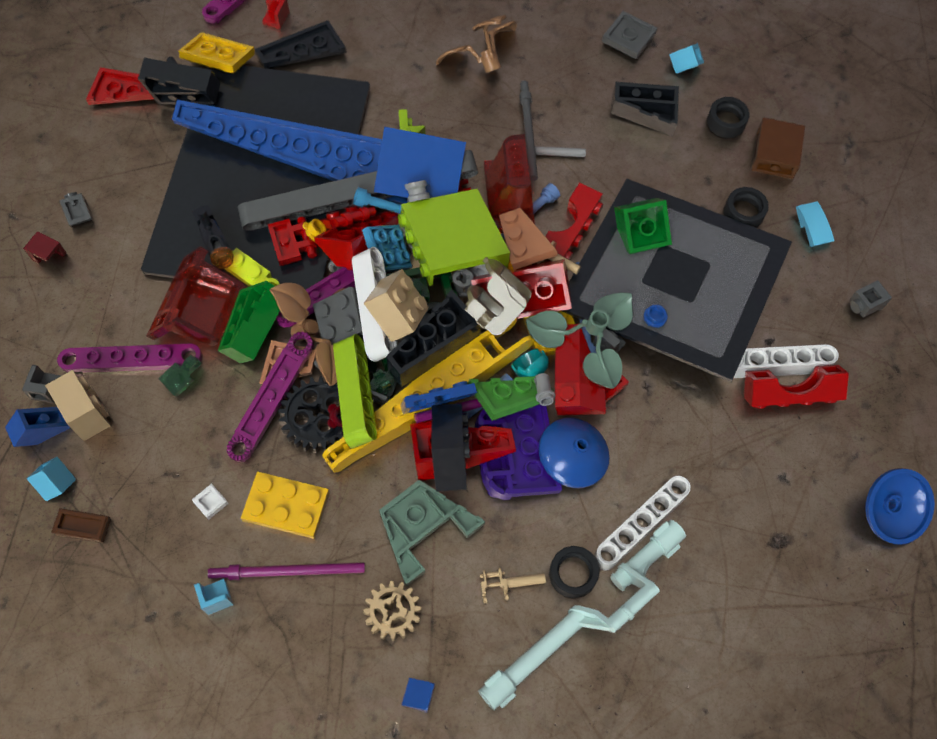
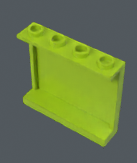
[398,189,510,286]

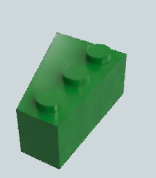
[218,281,280,364]

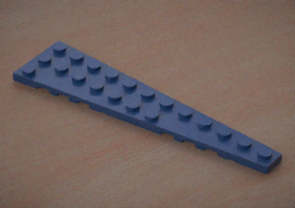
[172,100,408,205]

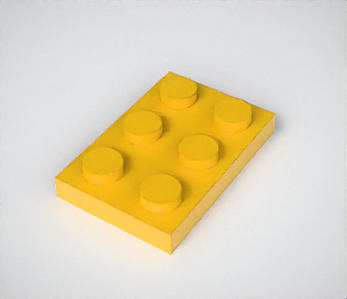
[178,32,255,73]
[241,472,329,539]

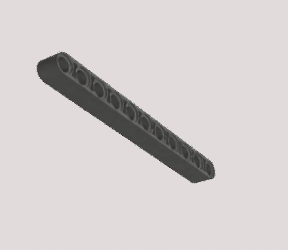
[237,150,478,231]

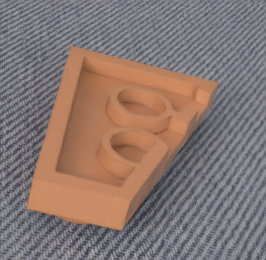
[499,208,558,270]

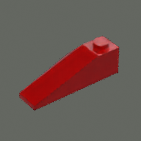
[314,211,399,270]
[555,324,606,416]
[410,421,516,481]

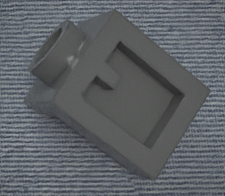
[59,192,93,227]
[594,328,625,353]

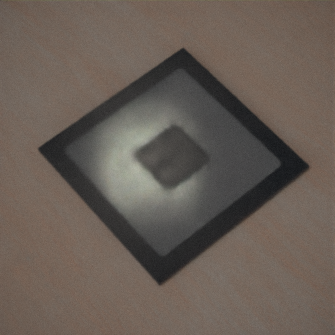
[562,179,792,383]

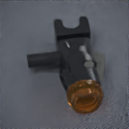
[192,205,234,269]

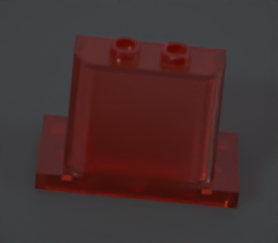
[484,134,535,233]
[146,246,244,346]

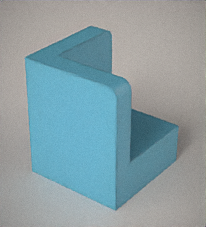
[669,43,704,73]
[26,457,76,501]
[194,579,234,615]

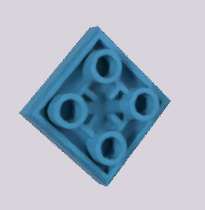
[362,225,412,272]

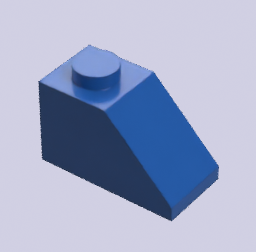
[5,407,71,447]

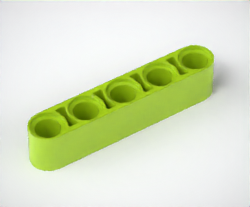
[333,334,377,448]

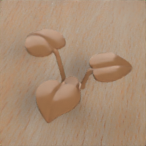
[436,15,517,73]
[269,283,346,386]

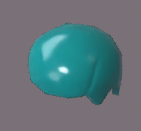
[511,348,549,377]

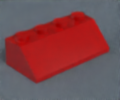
[471,259,572,319]

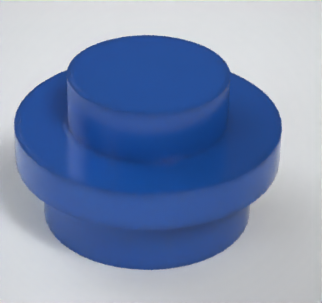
[643,305,668,328]

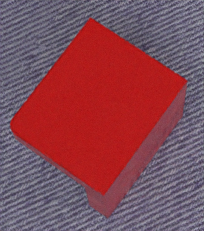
[262,0,290,29]

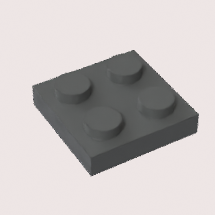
[602,11,657,59]
[313,287,363,345]

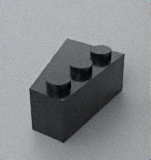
[138,57,221,104]
[611,82,679,137]
[431,403,470,492]

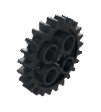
[278,376,344,453]

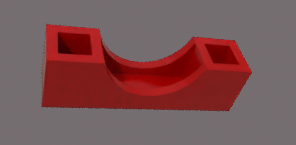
[545,182,603,262]
[744,365,849,409]

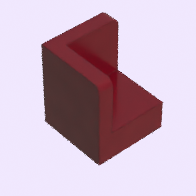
[23,231,66,263]

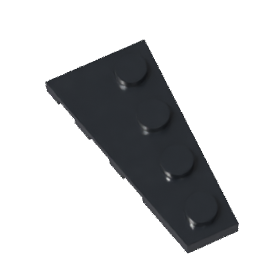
[255,20,347,68]

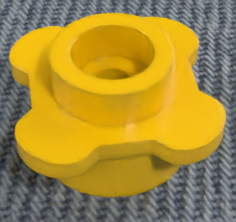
[303,219,326,241]

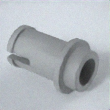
[534,373,555,406]

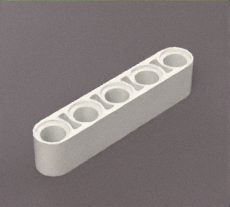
[352,247,397,362]
[734,344,839,378]
[594,476,691,571]

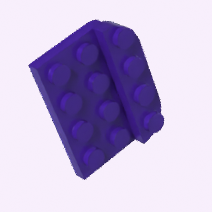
[474,404,562,500]

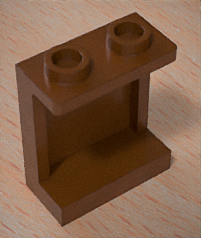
[751,117,805,179]

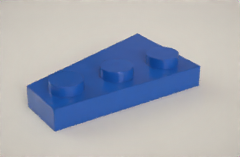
[400,381,477,414]

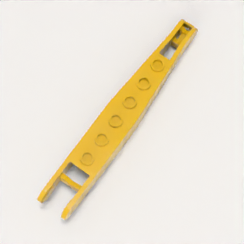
[322,318,535,473]

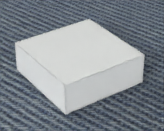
[192,483,229,520]

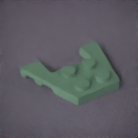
[379,480,485,586]

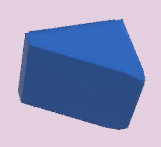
[402,678,435,713]

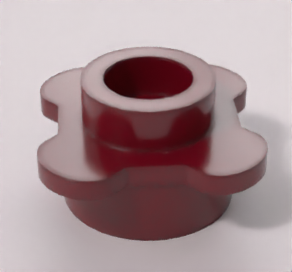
[327,404,343,429]

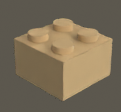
[363,269,429,342]
[45,370,110,441]

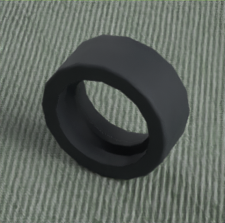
[707,97,750,138]
[724,187,769,228]
[549,546,600,599]

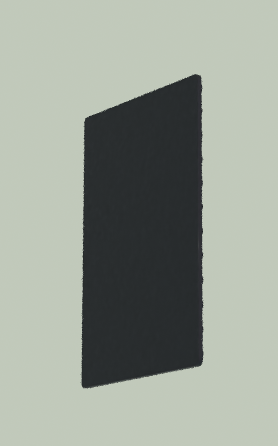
[141,65,370,290]

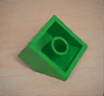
[614,198,672,254]

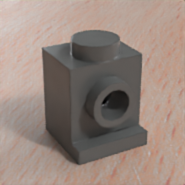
[850,280,892,318]

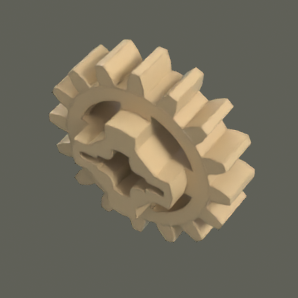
[363,581,421,641]

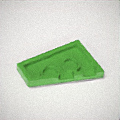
[468,376,555,421]

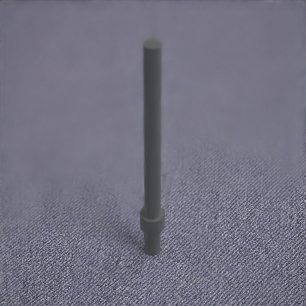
[519,80,538,181]

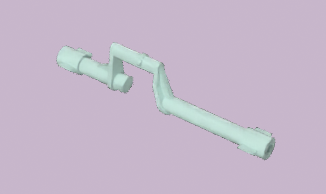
[478,520,686,710]

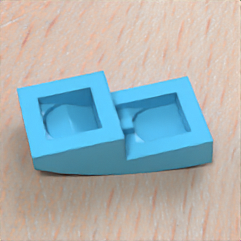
[796,201,834,247]

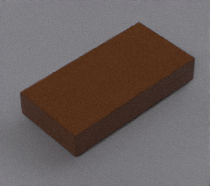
[51,508,111,543]

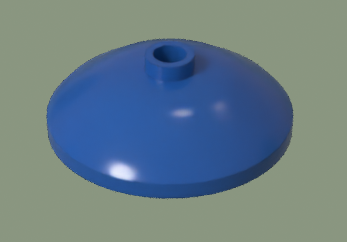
[539,418,610,488]
[865,468,935,544]

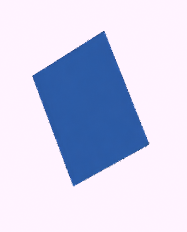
[374,127,466,198]

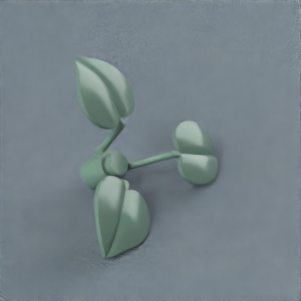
[526,293,633,389]

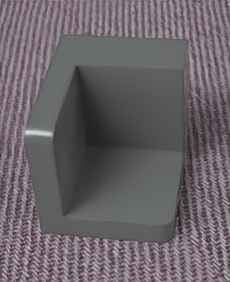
[22,365,61,403]

